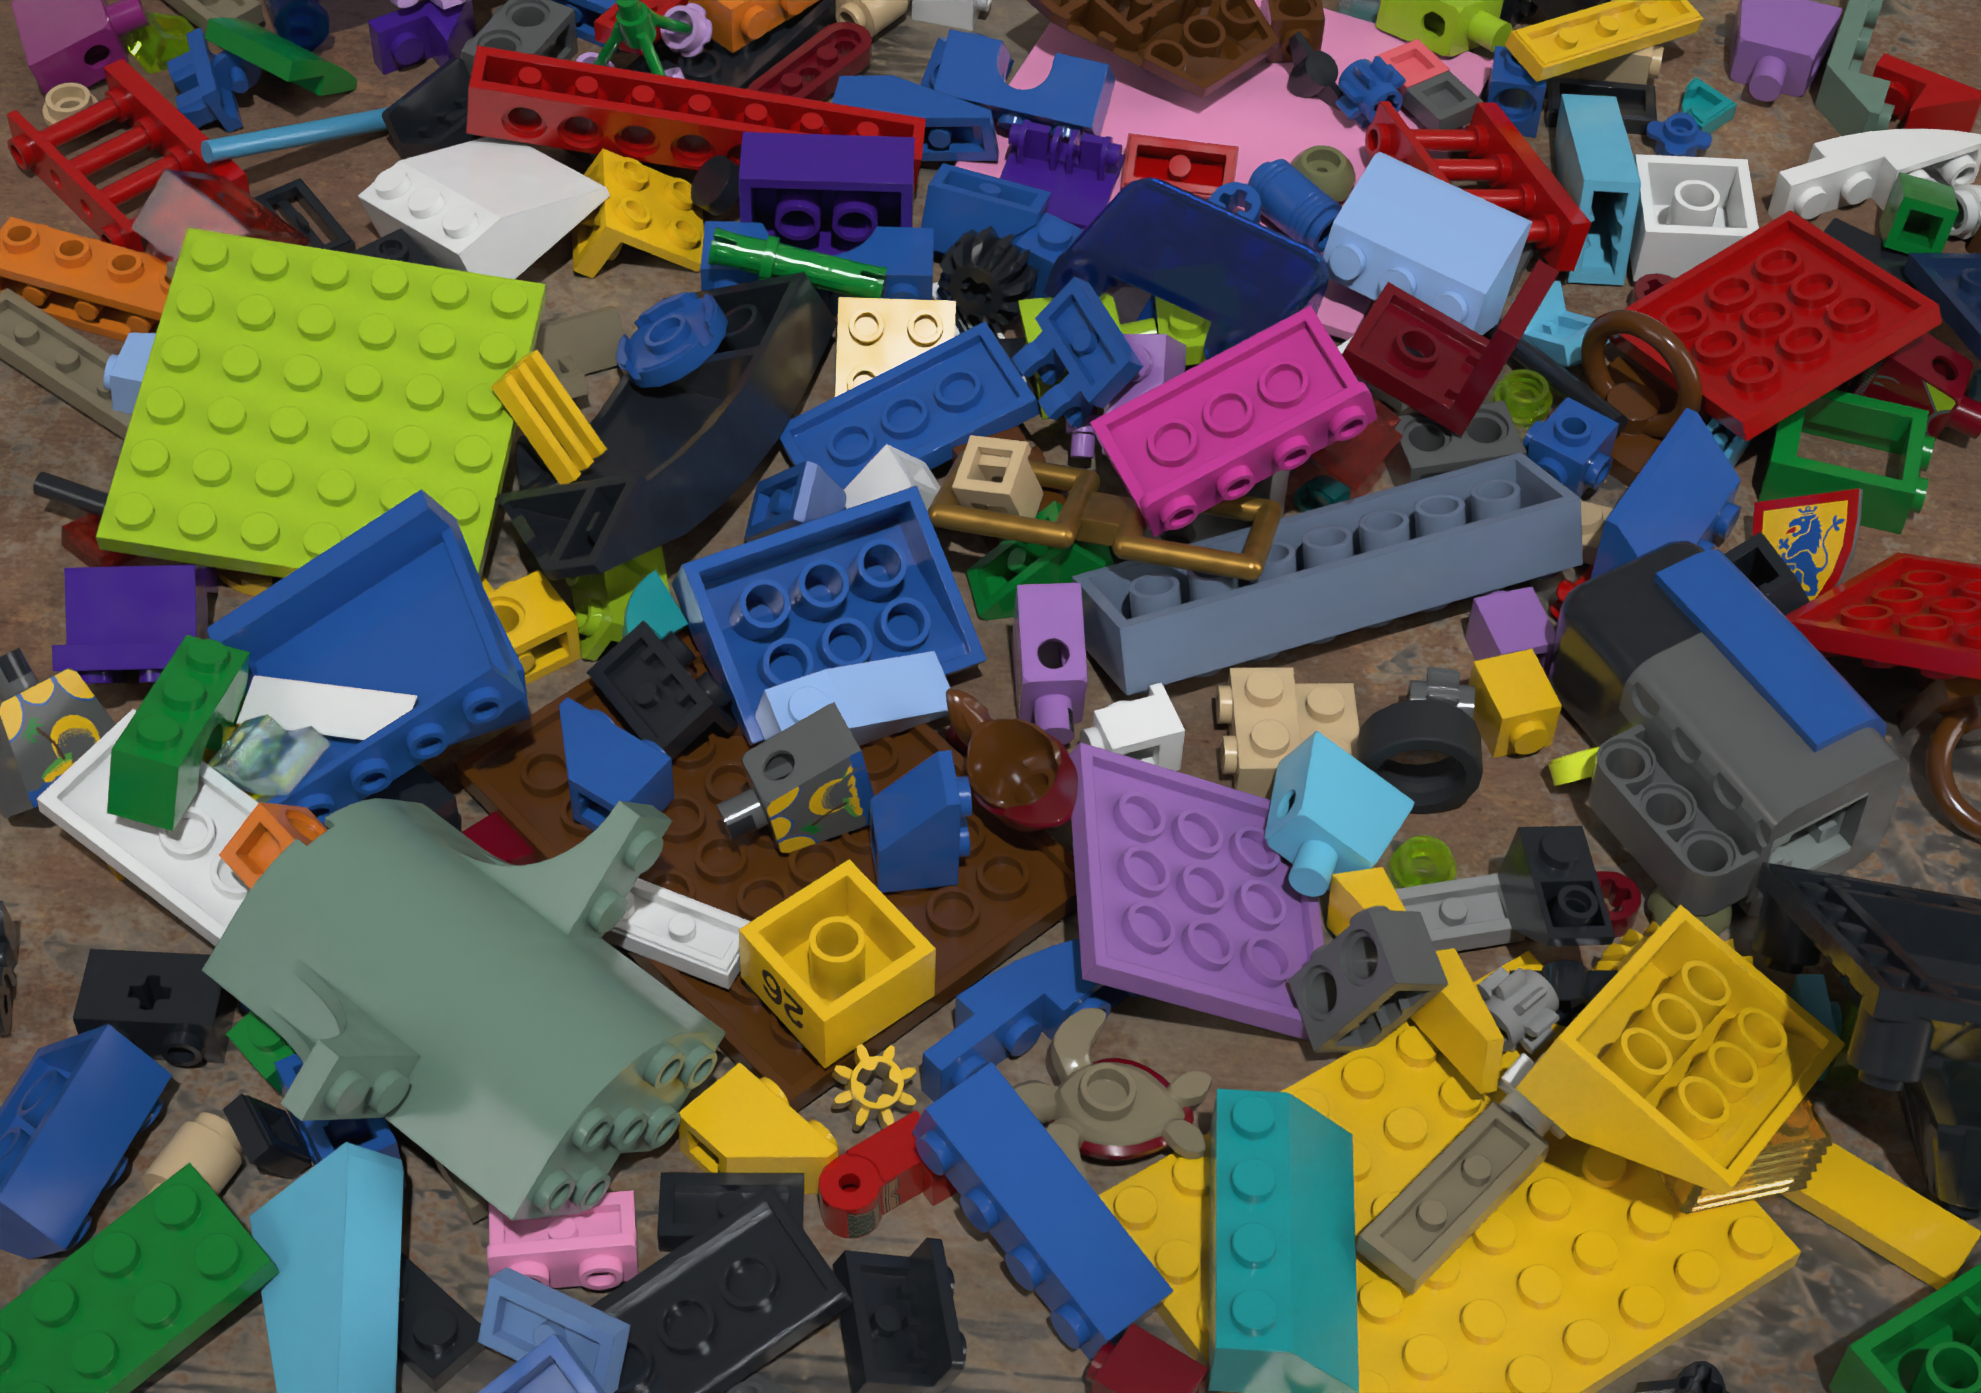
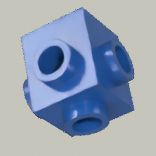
[1523,397,1619,497]

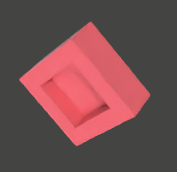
[1374,39,1450,104]

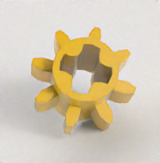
[831,1044,917,1131]

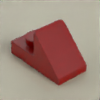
[1873,53,1981,133]

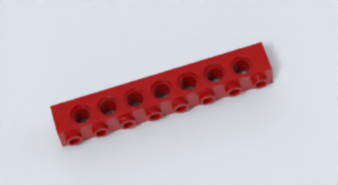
[466,45,926,193]

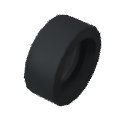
[1357,700,1483,814]

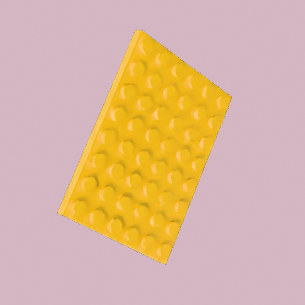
[1098,951,1801,1393]

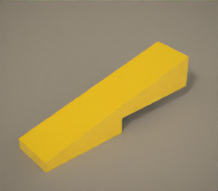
[1326,867,1504,1094]

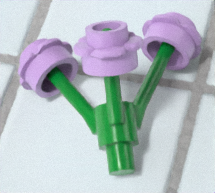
[576,0,713,79]

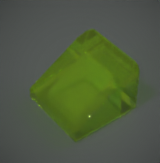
[126,12,195,74]

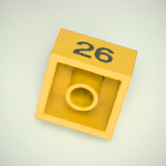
[738,859,936,1068]

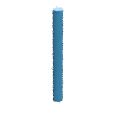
[201,107,388,163]

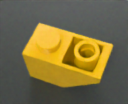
[678,1062,839,1194]

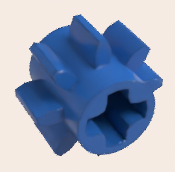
[1335,56,1406,128]

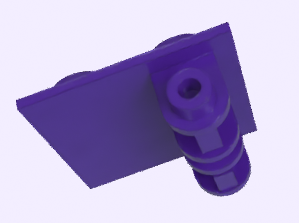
[1000,119,1125,232]

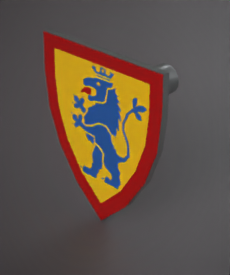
[1752,488,1863,601]

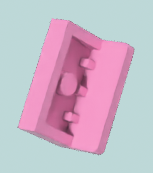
[487,1190,639,1290]

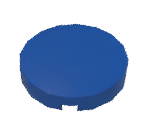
[615,292,728,388]

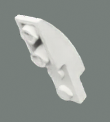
[1768,129,1981,220]

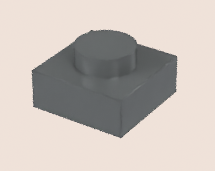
[1403,71,1483,129]

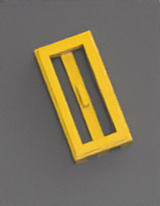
[490,350,607,485]

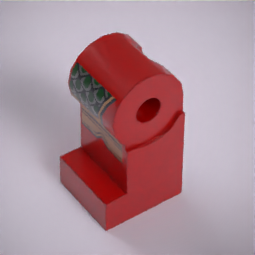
[819,1110,957,1239]

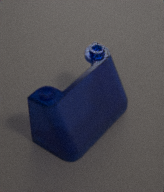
[1043,177,1330,360]

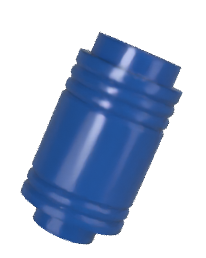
[1248,159,1342,253]

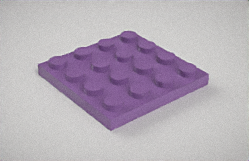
[1069,742,1324,1041]

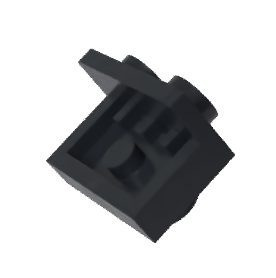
[382,58,484,159]
[832,1237,967,1393]

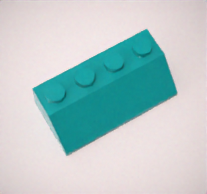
[1208,1089,1359,1393]

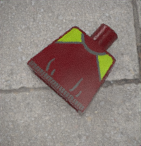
[1847,333,1981,440]

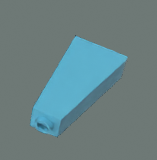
[1554,94,1641,286]
[249,1142,404,1393]

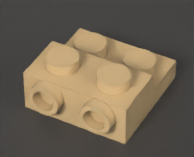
[1216,667,1359,800]

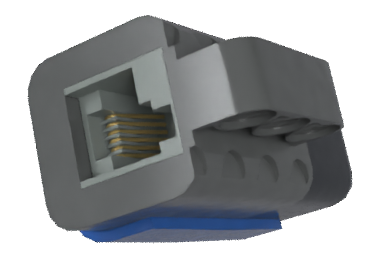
[1548,541,1908,917]

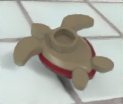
[1012,1008,1212,1181]

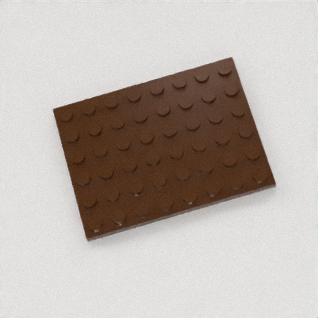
[454,625,1077,1112]

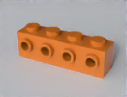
[0,216,172,342]

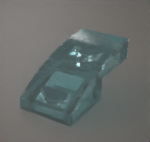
[207,714,331,796]

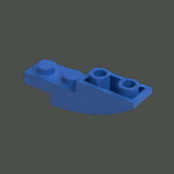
[922,938,1141,1102]

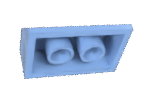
[1318,152,1532,335]

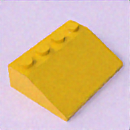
[1515,904,1846,1196]

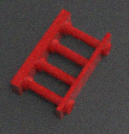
[6,58,254,252]
[1365,101,1591,271]

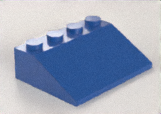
[671,485,987,746]

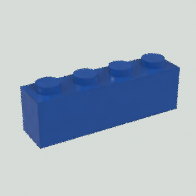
[912,1062,1173,1362]

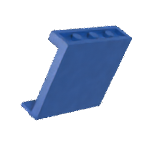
[207,489,526,826]

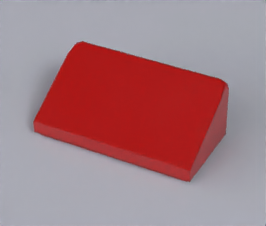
[1121,133,1239,200]

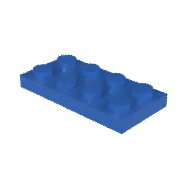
[778,322,1041,510]

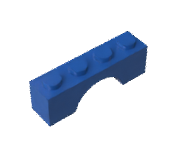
[700,221,934,315]

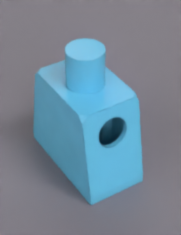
[1264,730,1415,897]

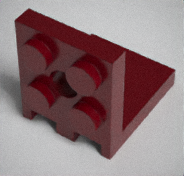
[1342,260,1560,437]

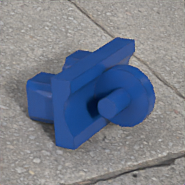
[167,27,262,133]

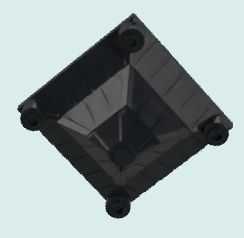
[1752,862,1981,1218]

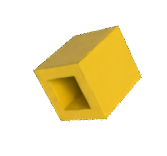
[1468,649,1562,758]

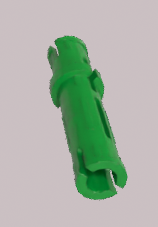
[708,227,887,298]

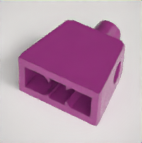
[11,0,150,96]

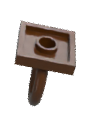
[1546,310,1712,487]
[1896,676,1981,841]

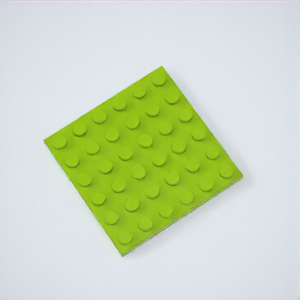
[96,228,546,580]

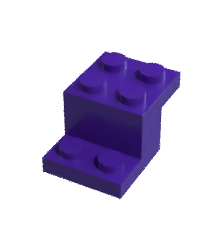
[52,565,218,684]

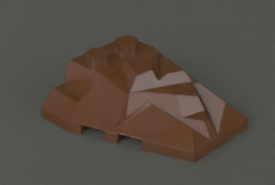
[1027,0,1280,99]

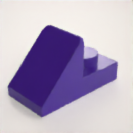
[368,0,476,75]

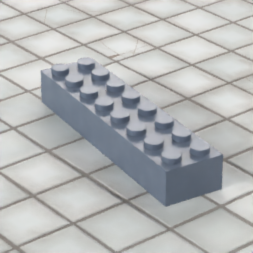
[1072,452,1583,696]

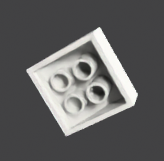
[358,137,610,279]

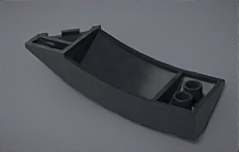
[497,272,837,580]

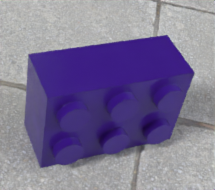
[739,132,915,255]

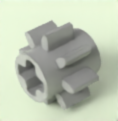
[1477,967,1560,1054]

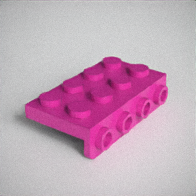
[1090,305,1377,537]

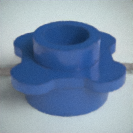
[1646,112,1712,157]

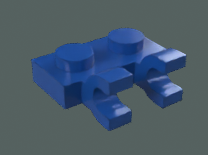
[1012,277,1144,428]

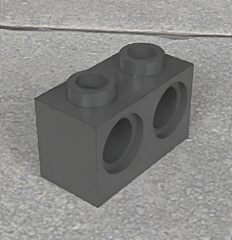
[460,0,578,76]
[1383,401,1526,487]
[1288,906,1449,1053]

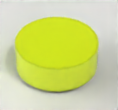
[1548,746,1600,786]

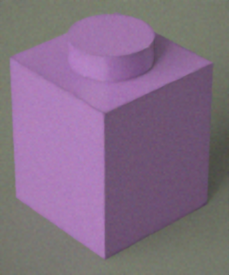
[1465,586,1556,680]

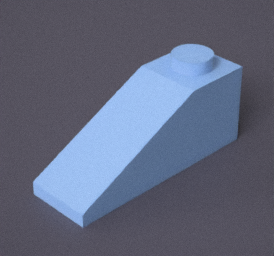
[755,651,950,746]

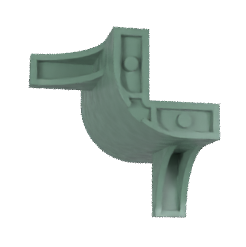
[202,798,726,1220]

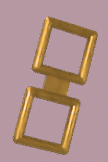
[927,450,1283,581]

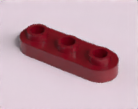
[747,22,872,101]

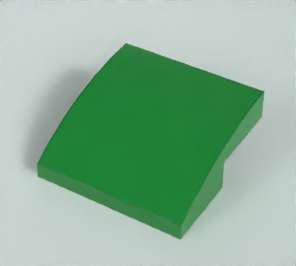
[205,17,357,96]

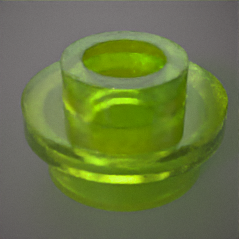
[1493,369,1553,424]
[1390,835,1457,888]

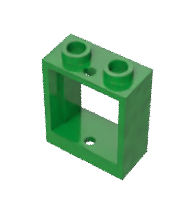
[1758,389,1935,535]

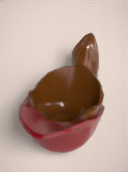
[945,688,1078,832]

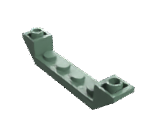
[1815,0,1895,136]

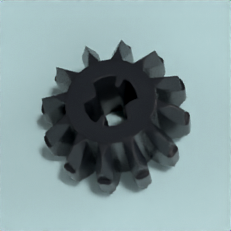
[937,225,1039,326]

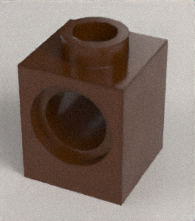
[1260,0,1325,63]

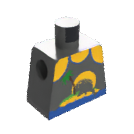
[0,647,116,818]
[716,702,874,853]

